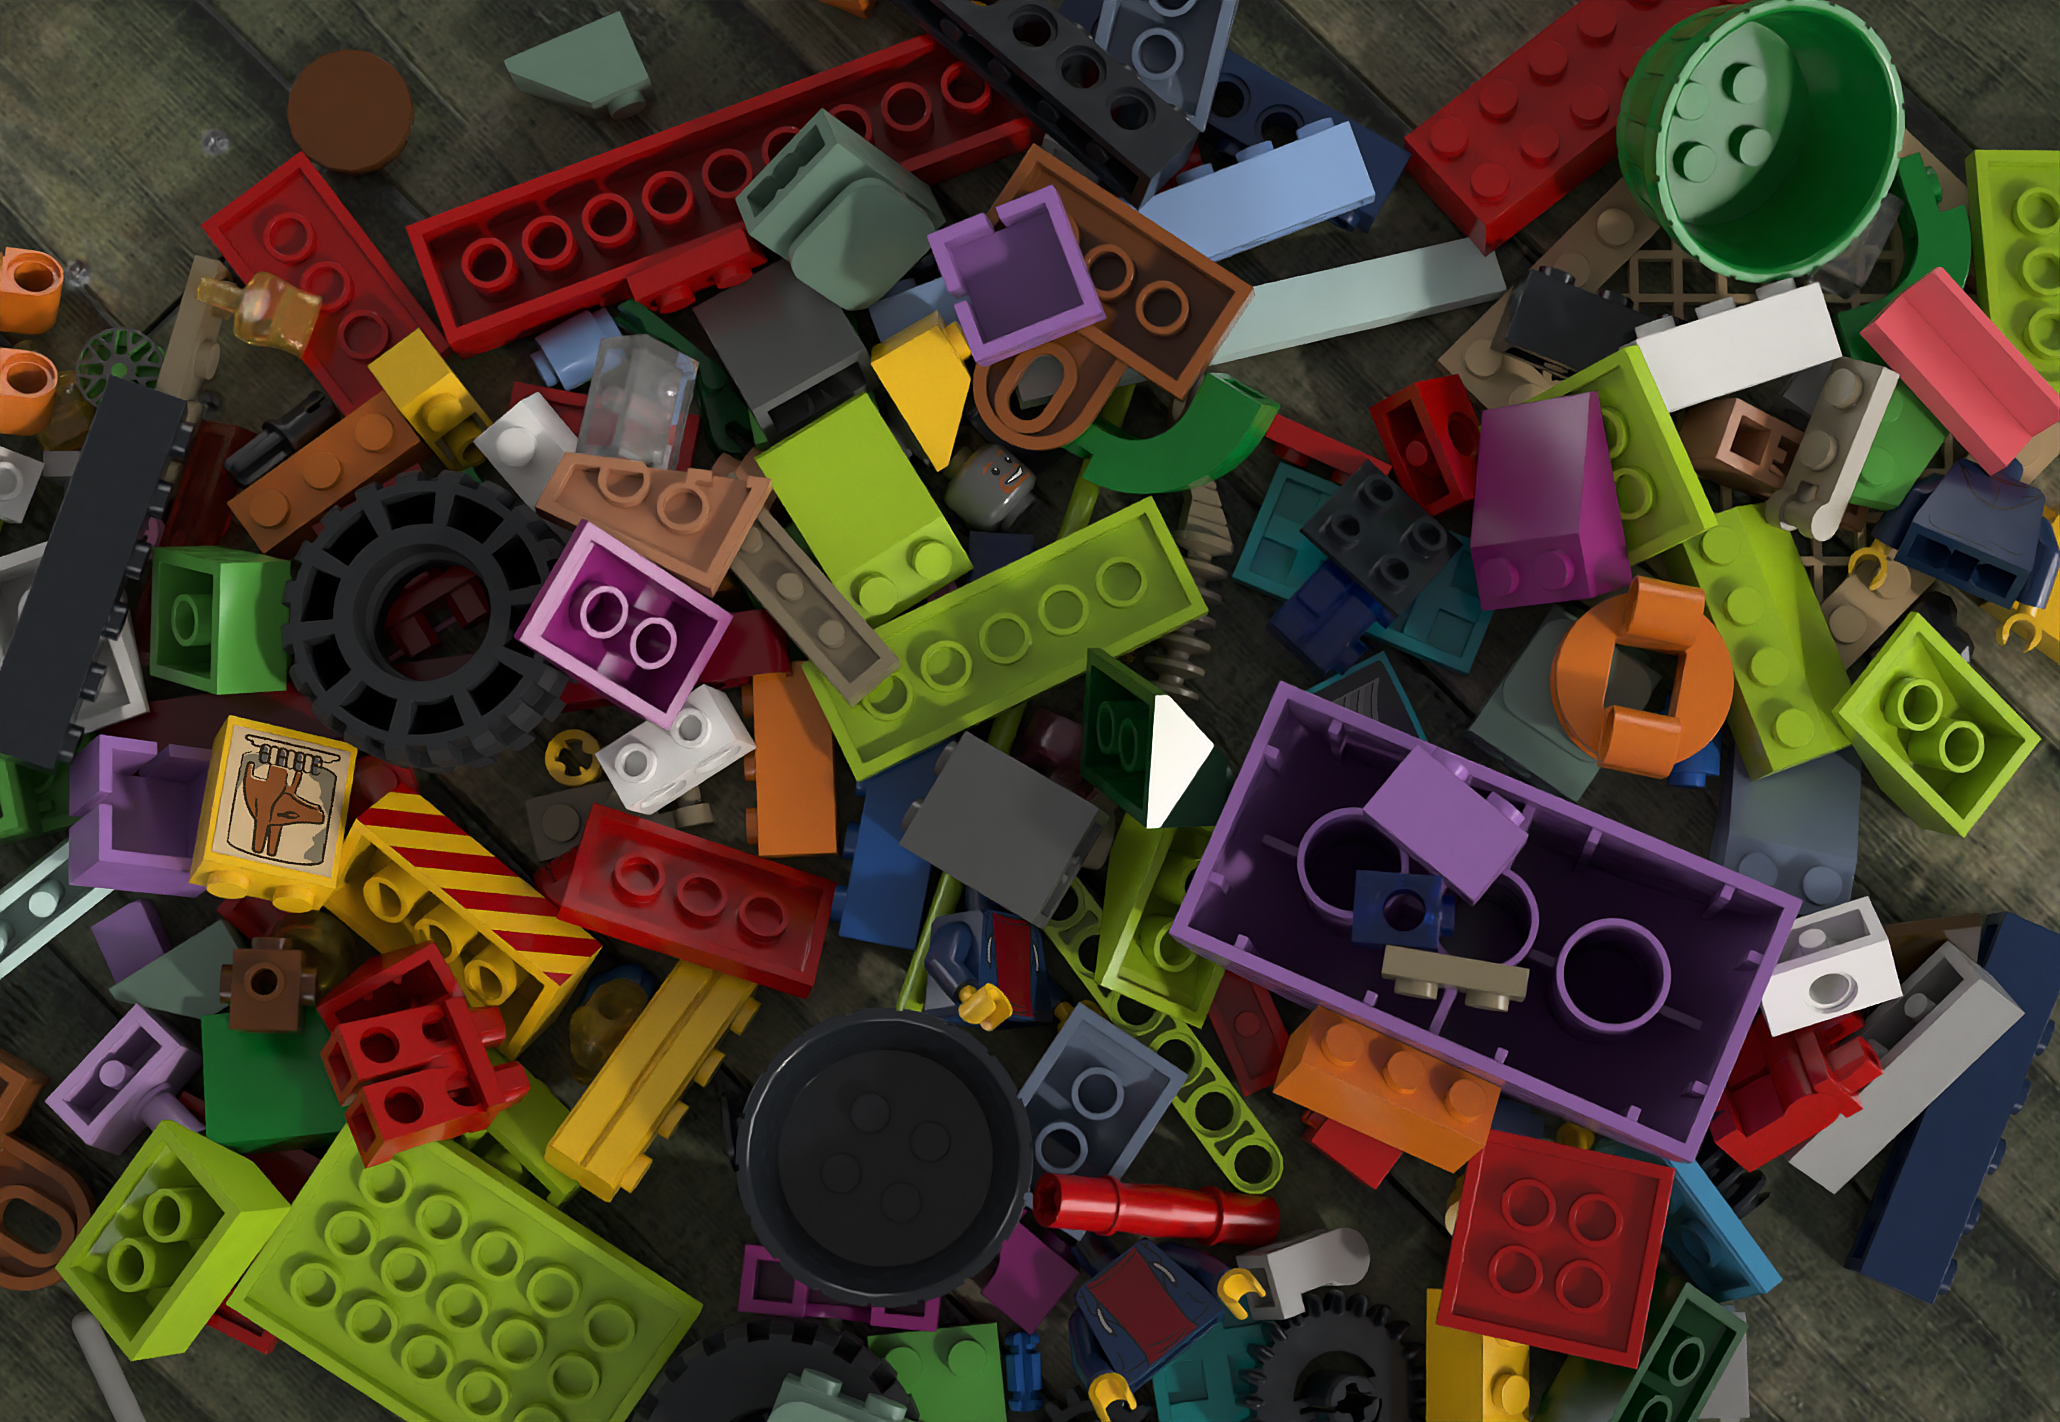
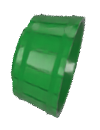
[1616,0,1905,283]

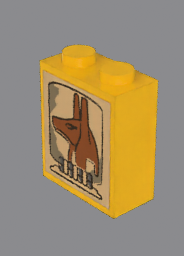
[188,715,358,913]

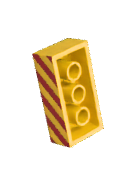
[323,781,603,1061]

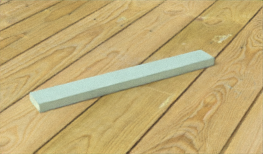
[1015,237,1507,410]

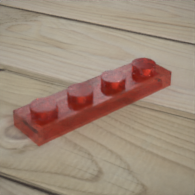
[132,419,257,667]

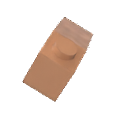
[1679,398,1870,532]

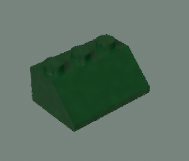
[1080,648,1233,829]
[1531,1266,1749,1422]

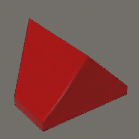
[316,940,466,1034]

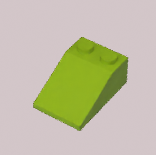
[754,390,974,629]
[1831,612,2042,838]
[1094,812,1226,1029]

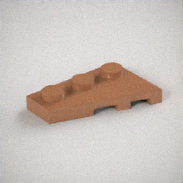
[535,452,772,598]

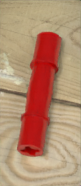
[1032,1173,1280,1247]

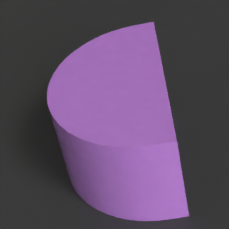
[1169,681,1803,1164]

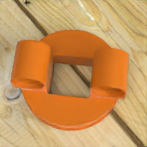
[0,247,64,436]
[1550,575,1734,779]

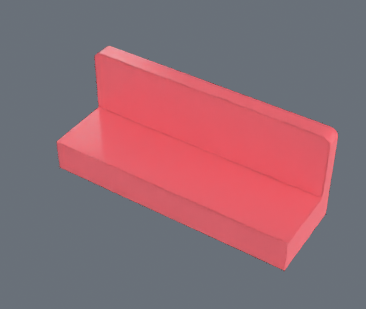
[1859,267,2060,477]

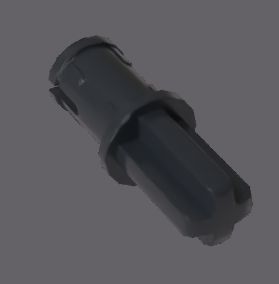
[223,390,341,490]

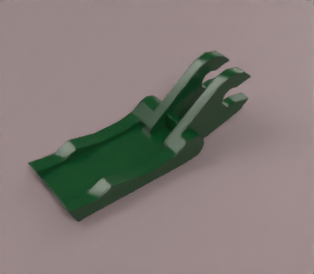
[613,298,754,460]

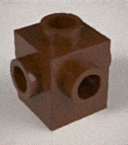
[219,937,319,1034]

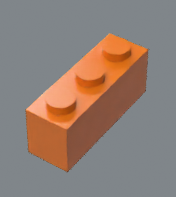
[227,390,435,561]
[741,661,840,859]
[1272,1005,1501,1173]

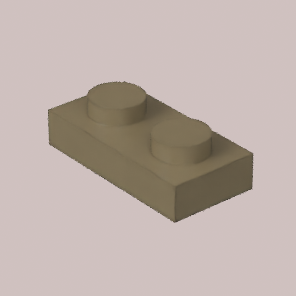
[1382,945,1530,1012]

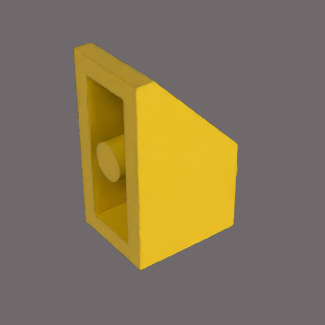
[870,309,973,472]

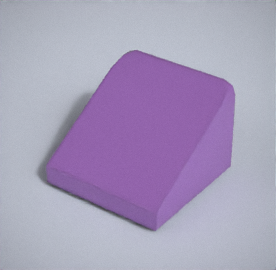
[91,898,174,984]

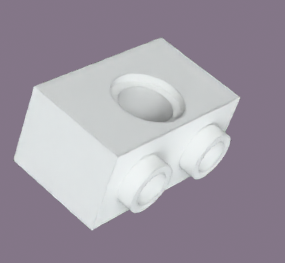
[1759,896,1903,1037]

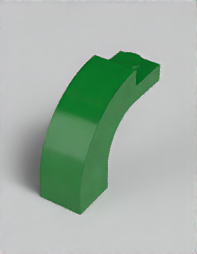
[1830,152,1971,367]
[1062,372,1281,494]

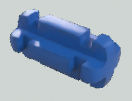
[1004,1330,1044,1412]

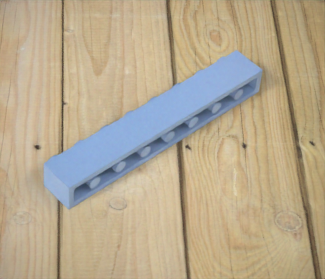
[868,118,1375,342]

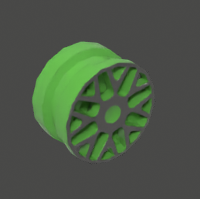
[75,327,166,408]

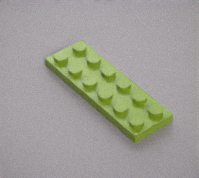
[801,495,1209,784]

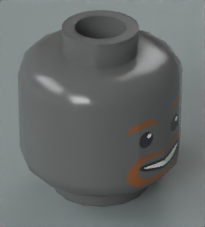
[943,442,1039,537]

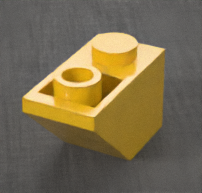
[368,328,494,472]

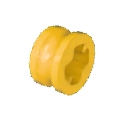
[545,729,604,788]

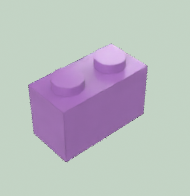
[1362,744,1529,907]

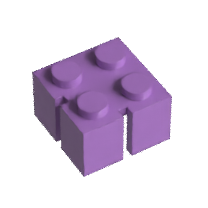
[926,184,1107,367]
[69,735,212,898]

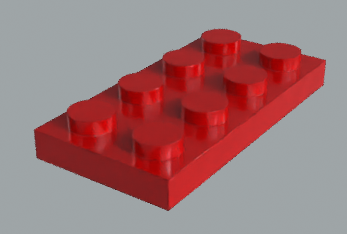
[200,151,455,417]
[556,802,838,999]

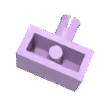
[45,1003,206,1156]

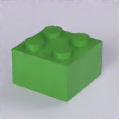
[150,546,293,695]

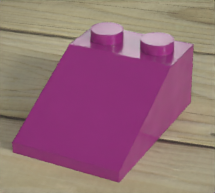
[1470,390,1632,611]
[513,519,734,731]

